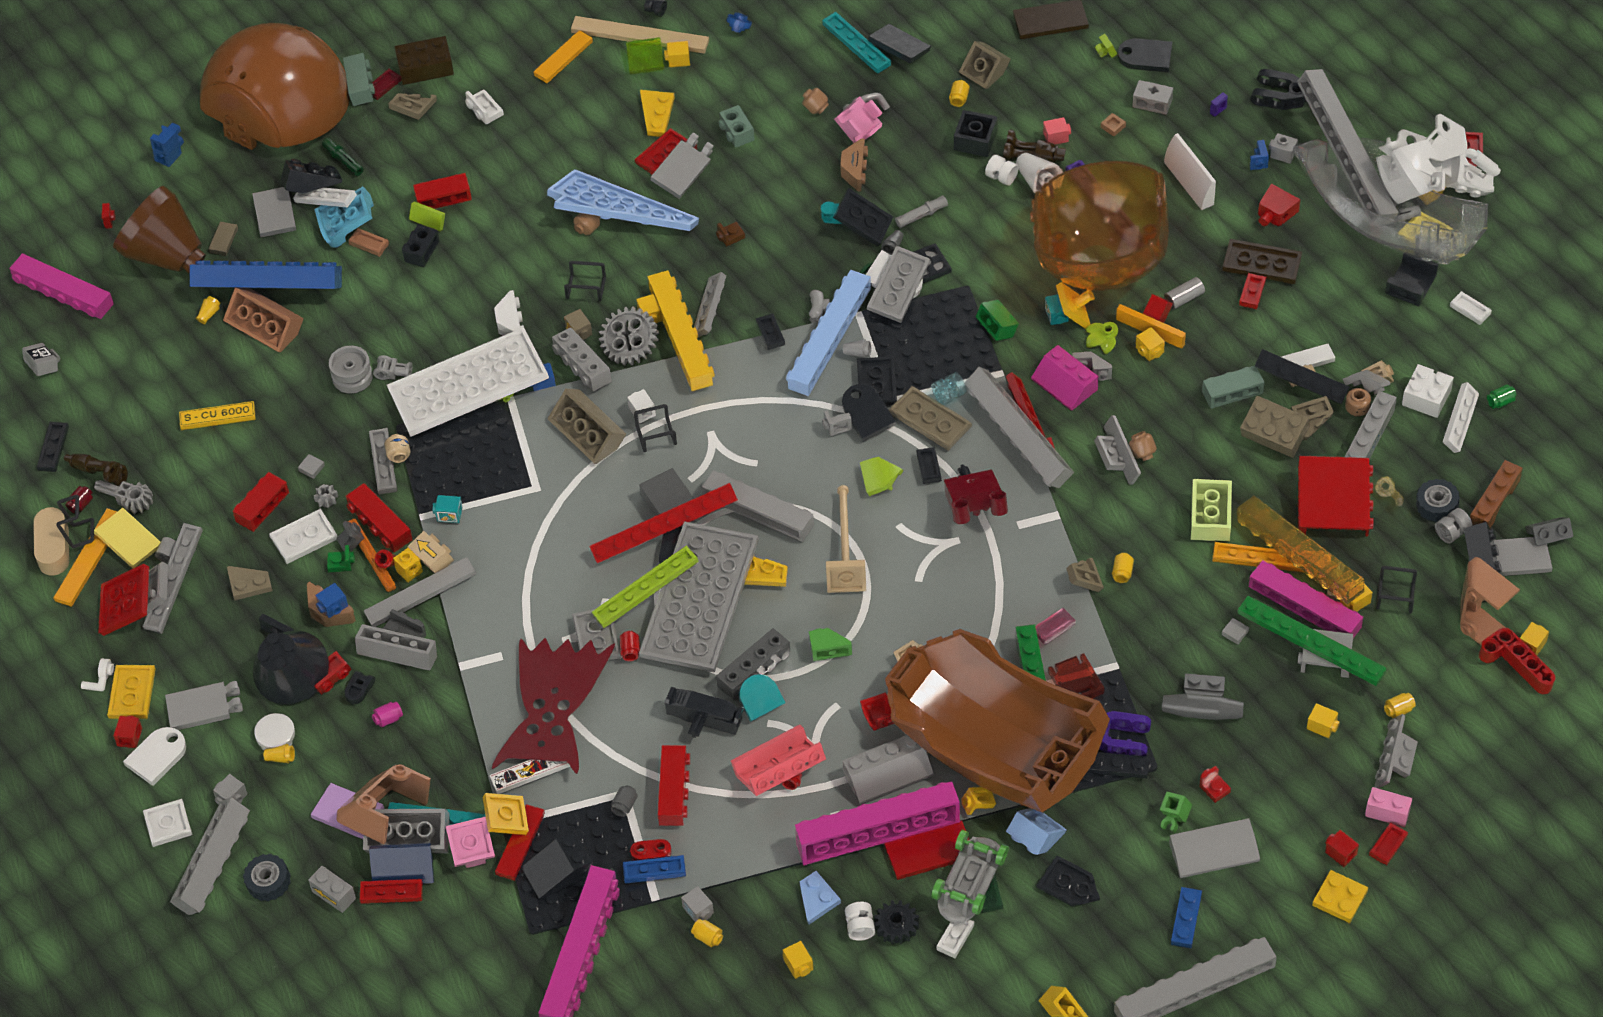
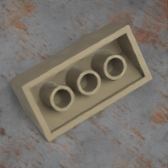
[547,388,626,464]

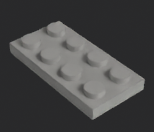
[867,246,930,323]

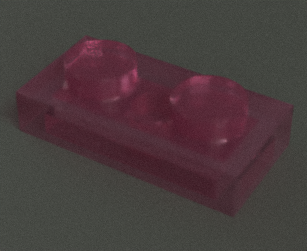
[1036,608,1076,645]

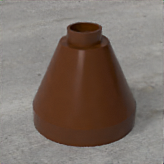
[113,185,206,274]

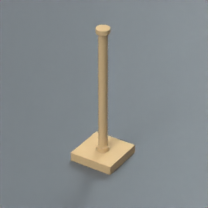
[826,485,866,593]

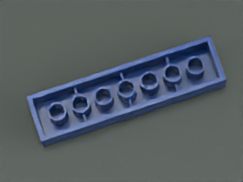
[190,260,342,289]

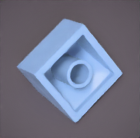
[1006,808,1067,855]

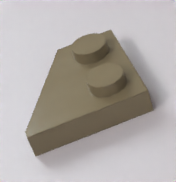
[389,93,437,120]
[1290,396,1333,441]
[1066,558,1104,592]
[227,566,273,600]

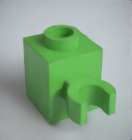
[1160,792,1192,833]

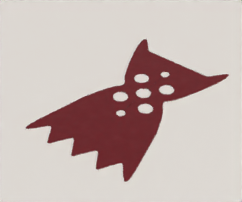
[492,638,615,774]

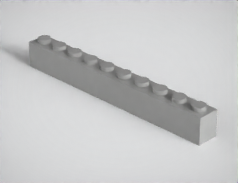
[1297,69,1398,226]

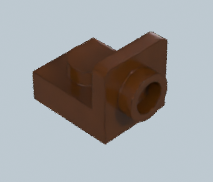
[716,221,745,247]

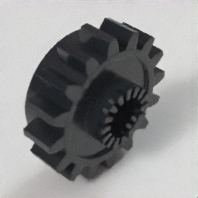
[874,900,919,945]

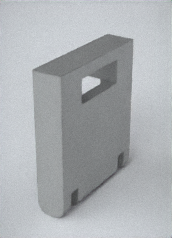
[147,562,168,614]

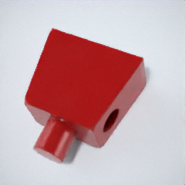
[1258,184,1301,226]

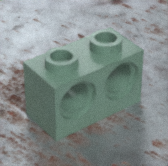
[718,105,754,148]

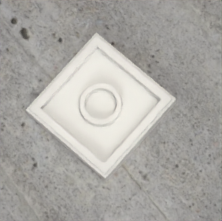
[143,799,192,847]

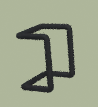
[564,261,606,302]
[634,404,677,452]
[56,495,94,548]
[1376,566,1417,614]

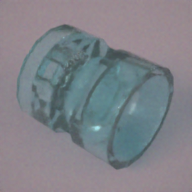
[931,372,966,405]

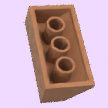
[223,287,304,352]

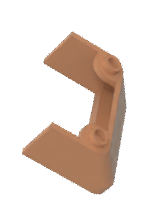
[1460,557,1520,651]
[336,764,431,844]

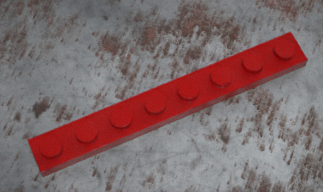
[589,483,738,563]

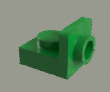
[327,545,355,573]

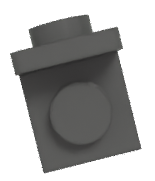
[336,521,364,551]

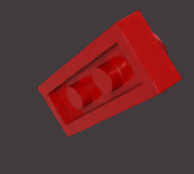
[360,879,423,904]

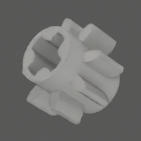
[314,484,338,508]

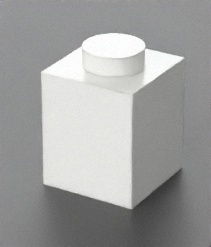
[627,389,656,423]

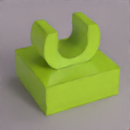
[1095,34,1117,58]

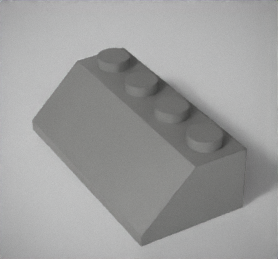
[843,735,934,804]

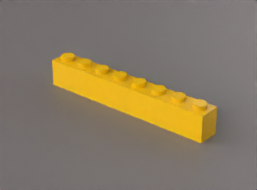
[647,270,715,391]

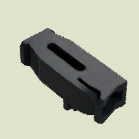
[665,687,744,738]

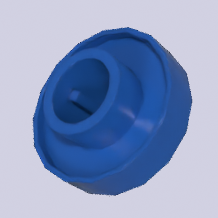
[726,12,752,33]

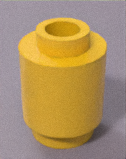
[949,80,970,107]
[1112,553,1134,583]
[1384,693,1416,718]
[691,919,723,947]

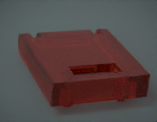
[1048,653,1105,698]

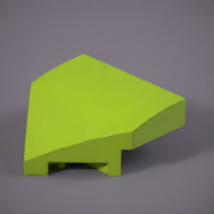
[860,457,903,496]

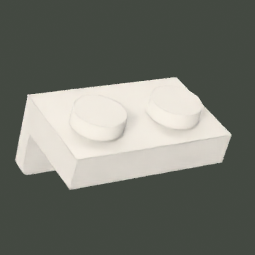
[465,90,504,124]

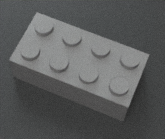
[363,809,449,854]

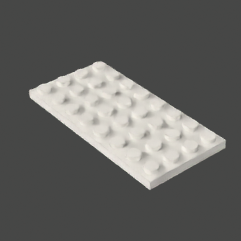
[387,327,549,437]

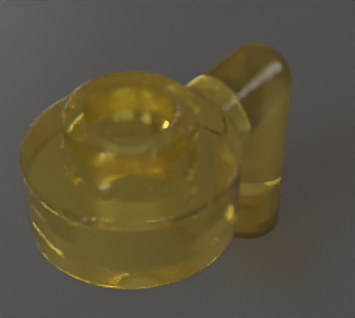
[1375,477,1404,506]

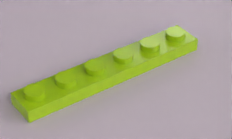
[592,545,699,628]

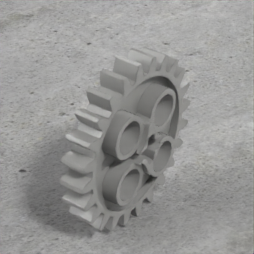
[599,306,659,366]

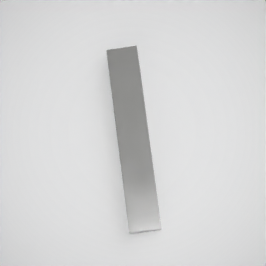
[143,523,203,634]
[364,557,476,627]

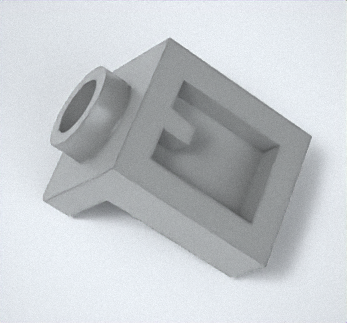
[822,410,852,436]

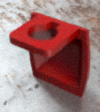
[860,692,894,731]

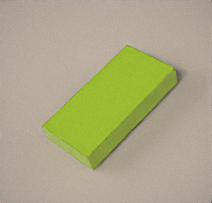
[409,201,445,231]

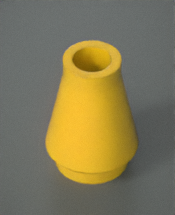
[196,296,220,324]
[264,744,295,764]

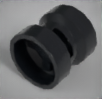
[644,0,667,17]

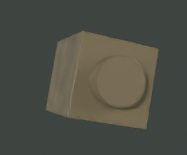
[564,309,592,340]

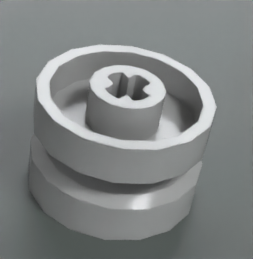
[329,345,373,394]

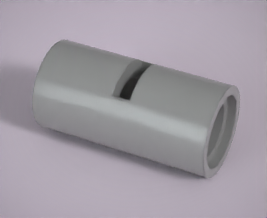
[1164,277,1205,310]

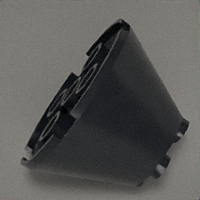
[253,630,330,705]

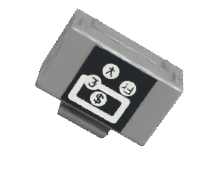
[22,343,60,376]

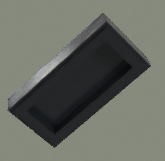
[916,447,942,484]

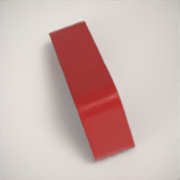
[1478,628,1556,694]

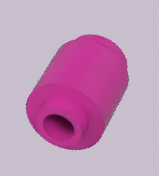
[372,702,403,728]

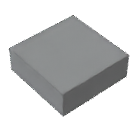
[298,454,325,479]
[1222,618,1249,644]

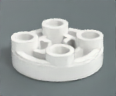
[254,713,295,750]

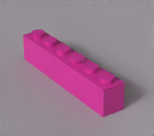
[9,253,114,319]
[1249,560,1363,638]

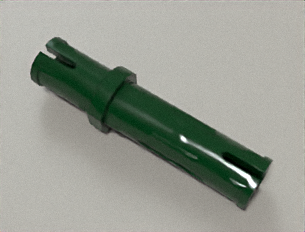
[322,137,364,176]

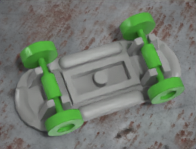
[931,830,1009,923]

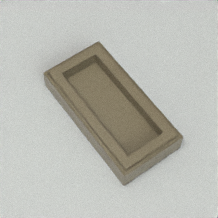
[209,222,238,256]

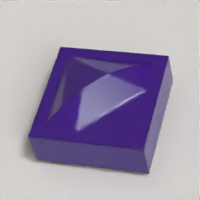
[1210,93,1228,117]

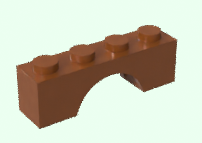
[1470,460,1523,528]

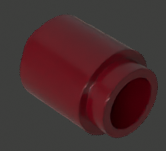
[65,486,93,514]

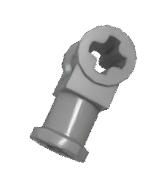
[373,355,412,380]

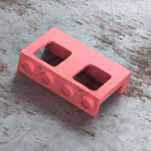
[731,724,826,796]

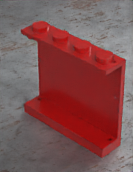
[1298,456,1373,536]

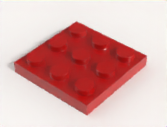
[98,564,149,636]

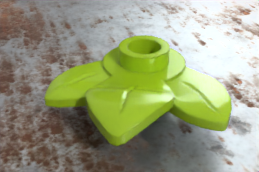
[1086,322,1119,354]

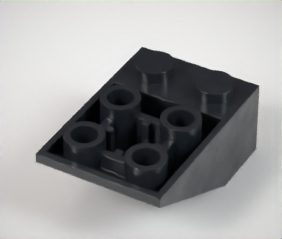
[281,159,343,193]

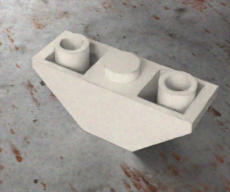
[494,290,524,336]

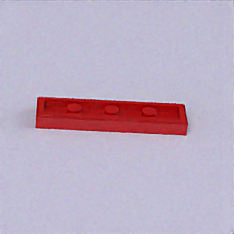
[495,804,545,881]

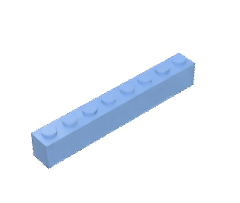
[786,270,871,396]

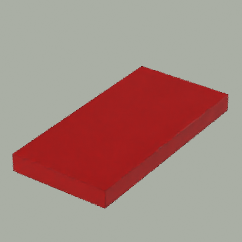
[884,821,969,880]

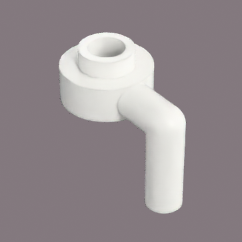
[81,658,114,691]

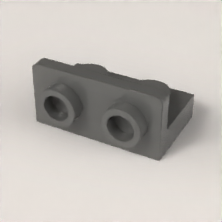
[1525,517,1573,545]
[383,609,426,638]

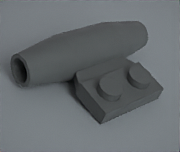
[1162,674,1244,720]

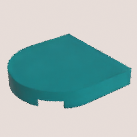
[739,674,786,721]

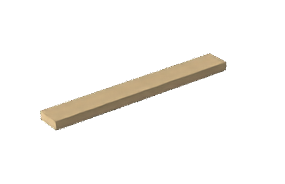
[571,16,709,54]

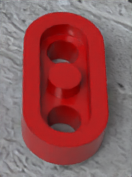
[630,839,672,861]

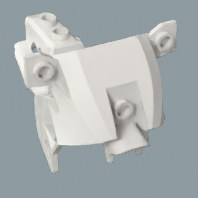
[1376,114,1501,206]

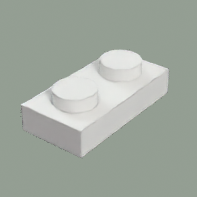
[937,920,974,958]

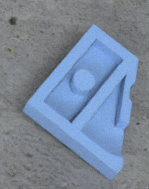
[800,871,841,924]

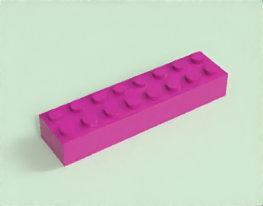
[795,781,960,865]
[538,865,620,1017]

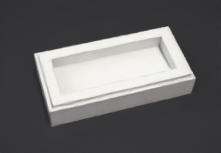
[1450,291,1492,325]

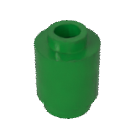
[1487,384,1517,409]

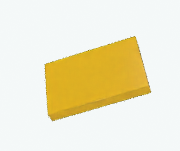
[107,665,156,719]

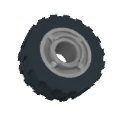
[1416,479,1460,522]
[243,854,291,901]

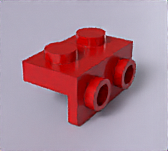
[315,651,352,695]

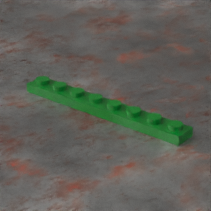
[1237,596,1387,686]

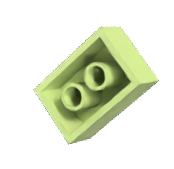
[1191,479,1232,541]

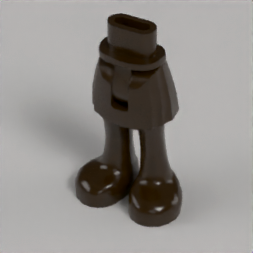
[1003,129,1066,162]
[64,454,128,486]

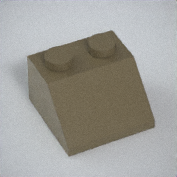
[959,41,1011,89]

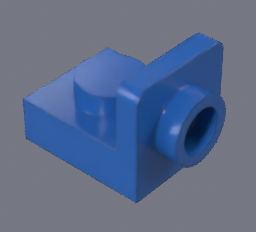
[1250,140,1269,170]

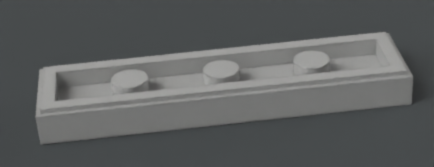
[369,428,397,494]

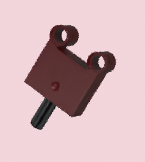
[944,464,1008,524]

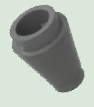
[882,230,904,255]

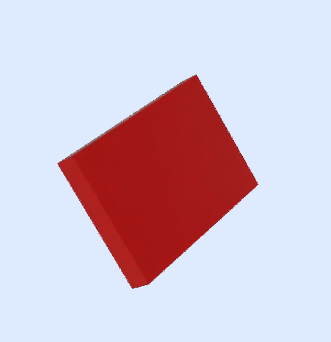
[635,128,697,175]

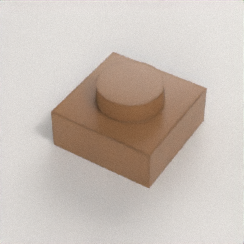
[1101,113,1126,136]

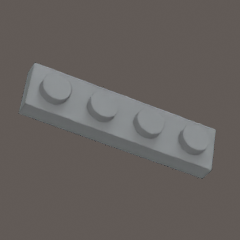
[694,272,726,338]

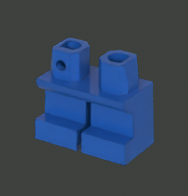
[150,123,184,167]

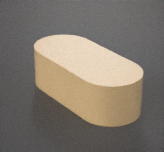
[34,507,69,575]

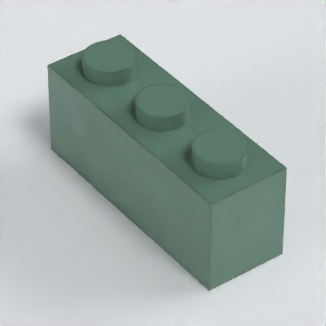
[343,53,375,106]
[1202,366,1264,409]

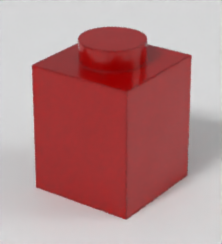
[1143,294,1173,323]
[1325,830,1359,867]

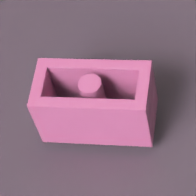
[1365,787,1412,827]

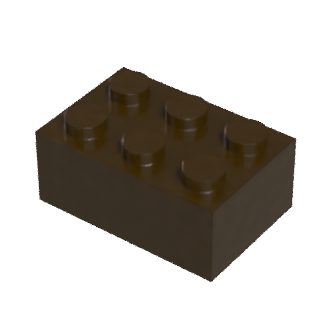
[394,36,454,85]

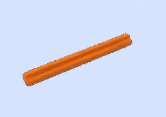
[348,519,396,592]

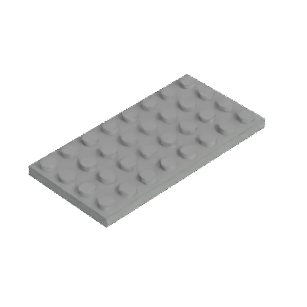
[639,522,759,672]

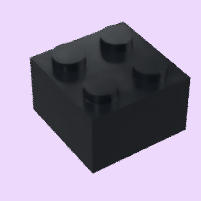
[954,110,998,157]

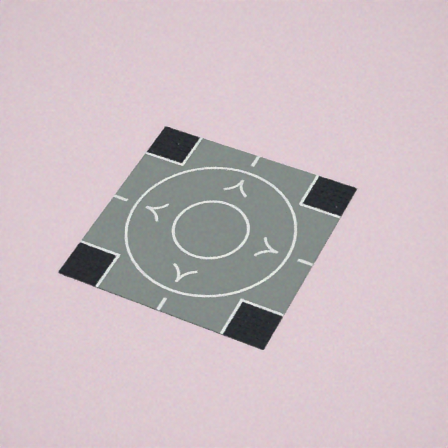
[396,286,1157,935]

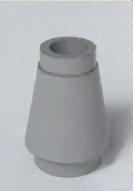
[843,339,871,358]

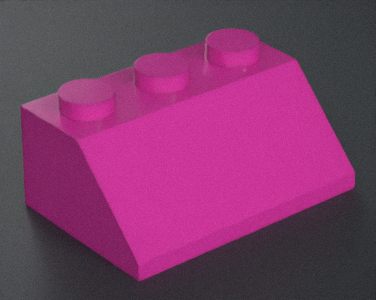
[1031,345,1098,411]

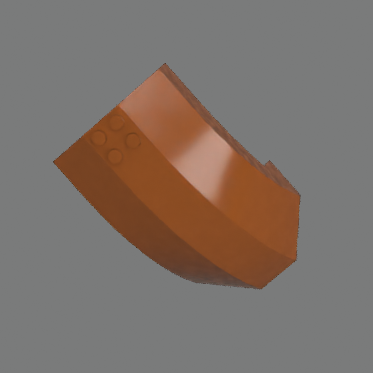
[885,629,1110,812]

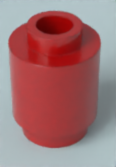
[619,631,640,661]

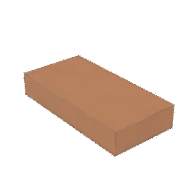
[348,228,389,257]

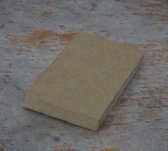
[889,386,972,451]

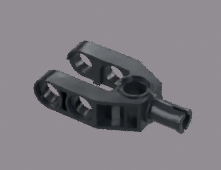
[1250,69,1307,110]

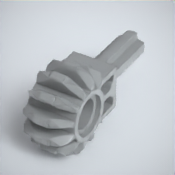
[94,480,153,515]

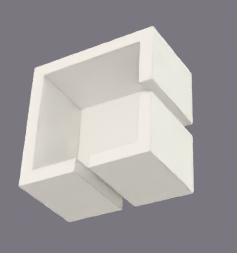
[1402,364,1454,418]

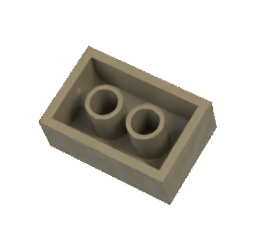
[1240,396,1310,458]

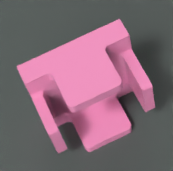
[834,97,882,143]
[446,817,495,868]

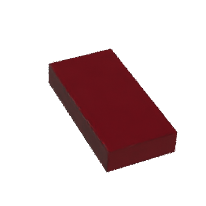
[372,68,402,100]

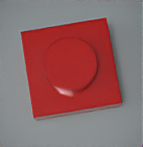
[102,203,116,229]

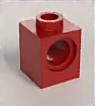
[113,715,143,748]

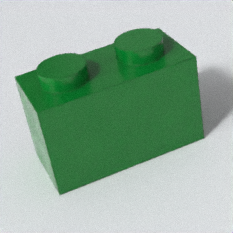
[975,300,1019,341]

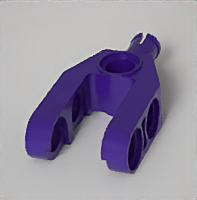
[1099,711,1151,757]

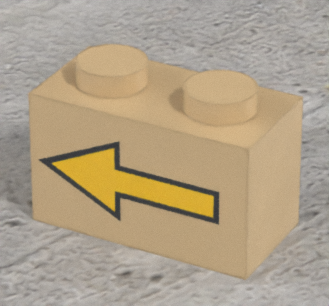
[408,531,454,573]

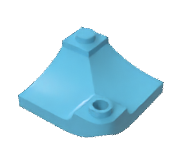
[314,187,374,248]

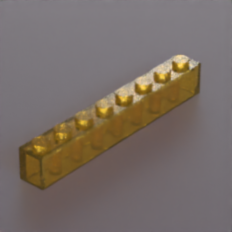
[1237,496,1364,605]

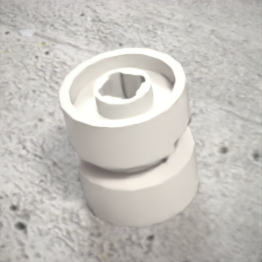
[985,155,1019,186]
[845,902,875,941]

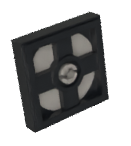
[914,243,952,283]

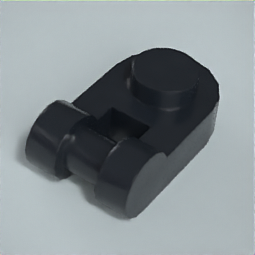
[345,671,375,704]

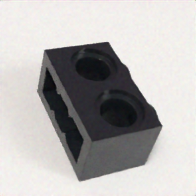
[402,224,440,268]

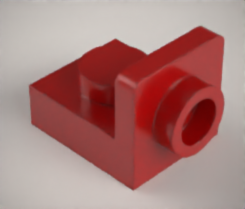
[1200,766,1231,803]

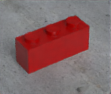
[413,173,472,209]
[233,472,289,532]

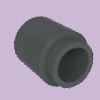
[611,785,638,817]

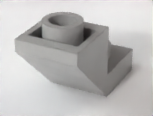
[1072,351,1112,381]
[1343,370,1390,395]

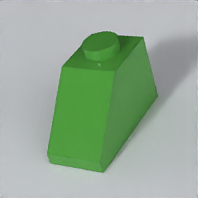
[809,628,852,661]

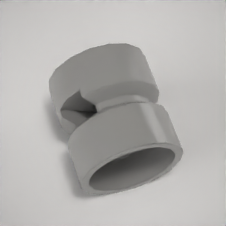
[1435,508,1472,543]

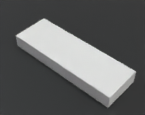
[1282,344,1335,367]

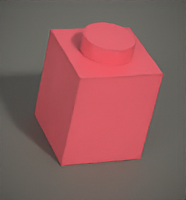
[1043,117,1071,145]

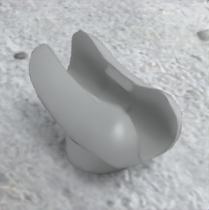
[809,290,830,323]

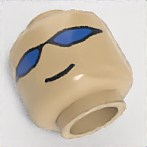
[384,434,410,463]

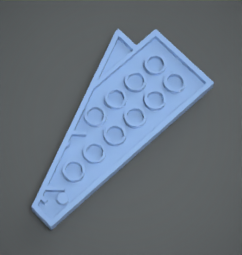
[547,169,699,231]

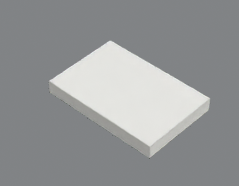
[269,509,338,564]

